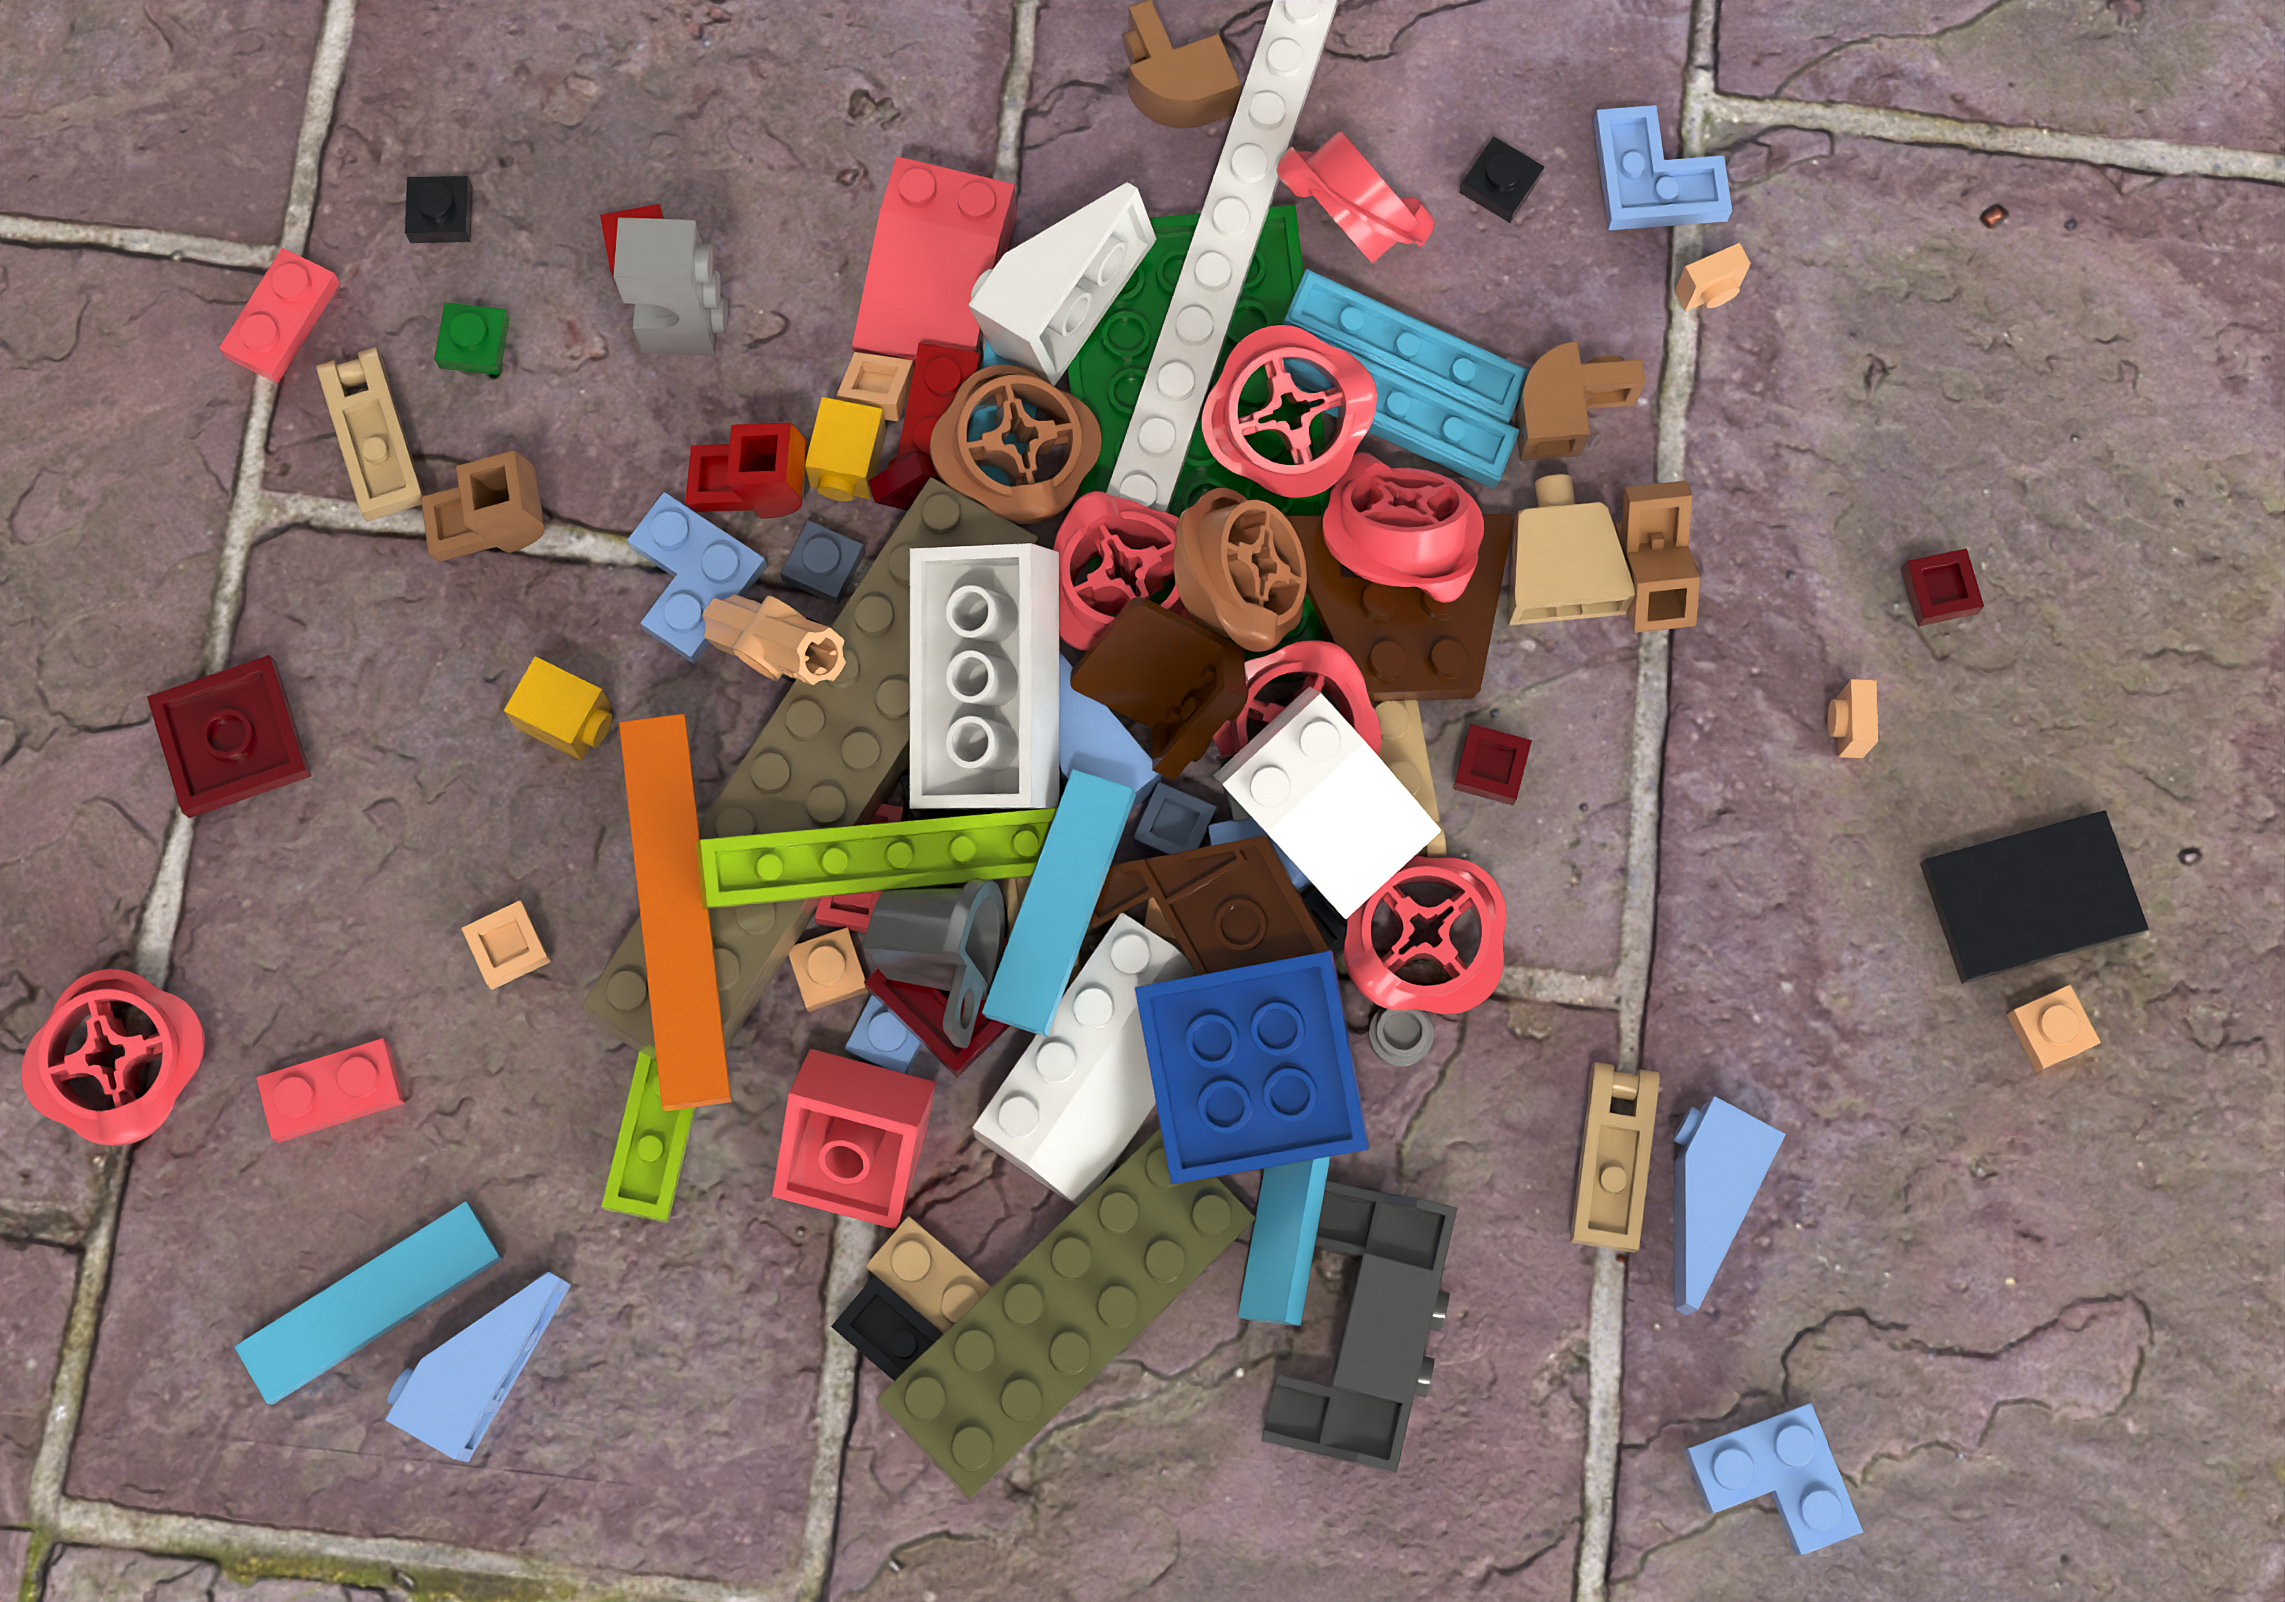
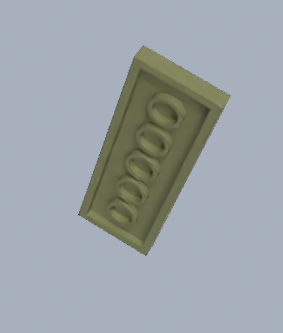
[876,1128,1256,1501]

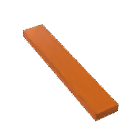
[619,713,732,1112]

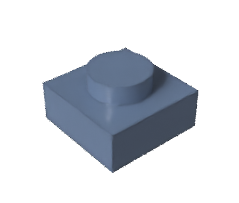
[780,520,866,606]
[1133,781,1217,856]

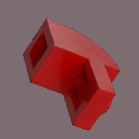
[685,422,807,519]

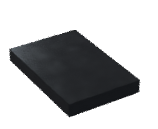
[1920,810,2149,984]

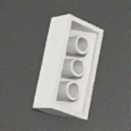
[910,543,1059,810]
[972,913,1197,1207]

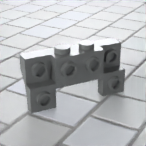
[1261,1180,1458,1474]

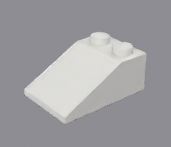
[968,182,1157,386]
[1213,686,1442,919]

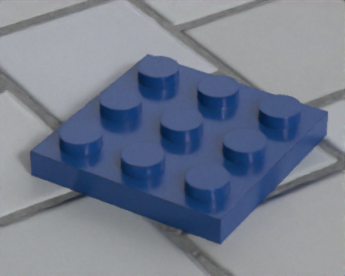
[1135,950,1370,1185]

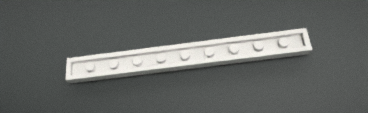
[1106,0,1338,513]

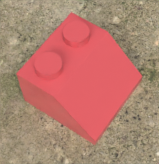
[772,1049,936,1230]

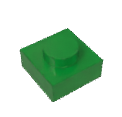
[434,302,510,375]

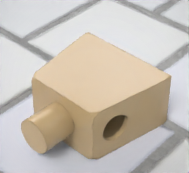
[1507,474,1635,625]

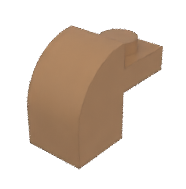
[1122,0,1241,129]
[1515,341,1645,461]
[421,450,545,562]
[1615,480,1700,633]

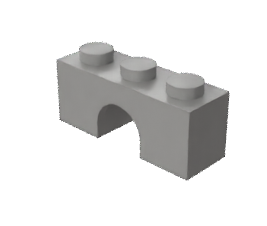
[614,218,728,355]

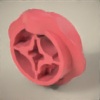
[1276,130,1435,264]
[1201,325,1377,498]
[1322,452,1484,603]
[1053,491,1195,652]
[1212,641,1381,756]
[1344,855,1506,1014]
[21,969,205,1146]

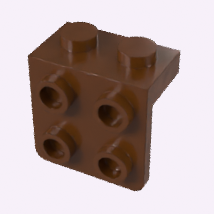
[1070,597,1249,781]

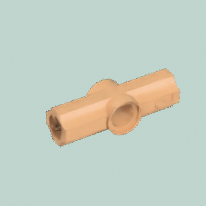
[702,594,846,685]

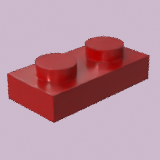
[897,343,981,456]

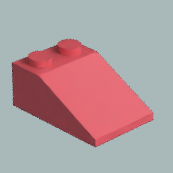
[852,156,1017,365]

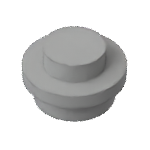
[1368,1007,1434,1067]

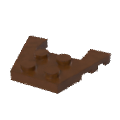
[1285,514,1514,701]
[1090,835,1331,975]

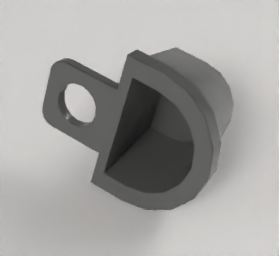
[863,878,1005,1048]

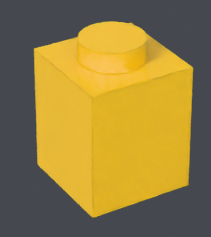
[805,397,887,502]
[504,656,613,761]

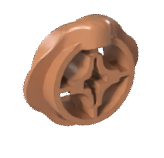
[929,365,1101,524]
[1173,488,1307,652]

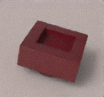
[868,451,949,511]
[1901,548,1984,627]
[1452,724,1532,806]

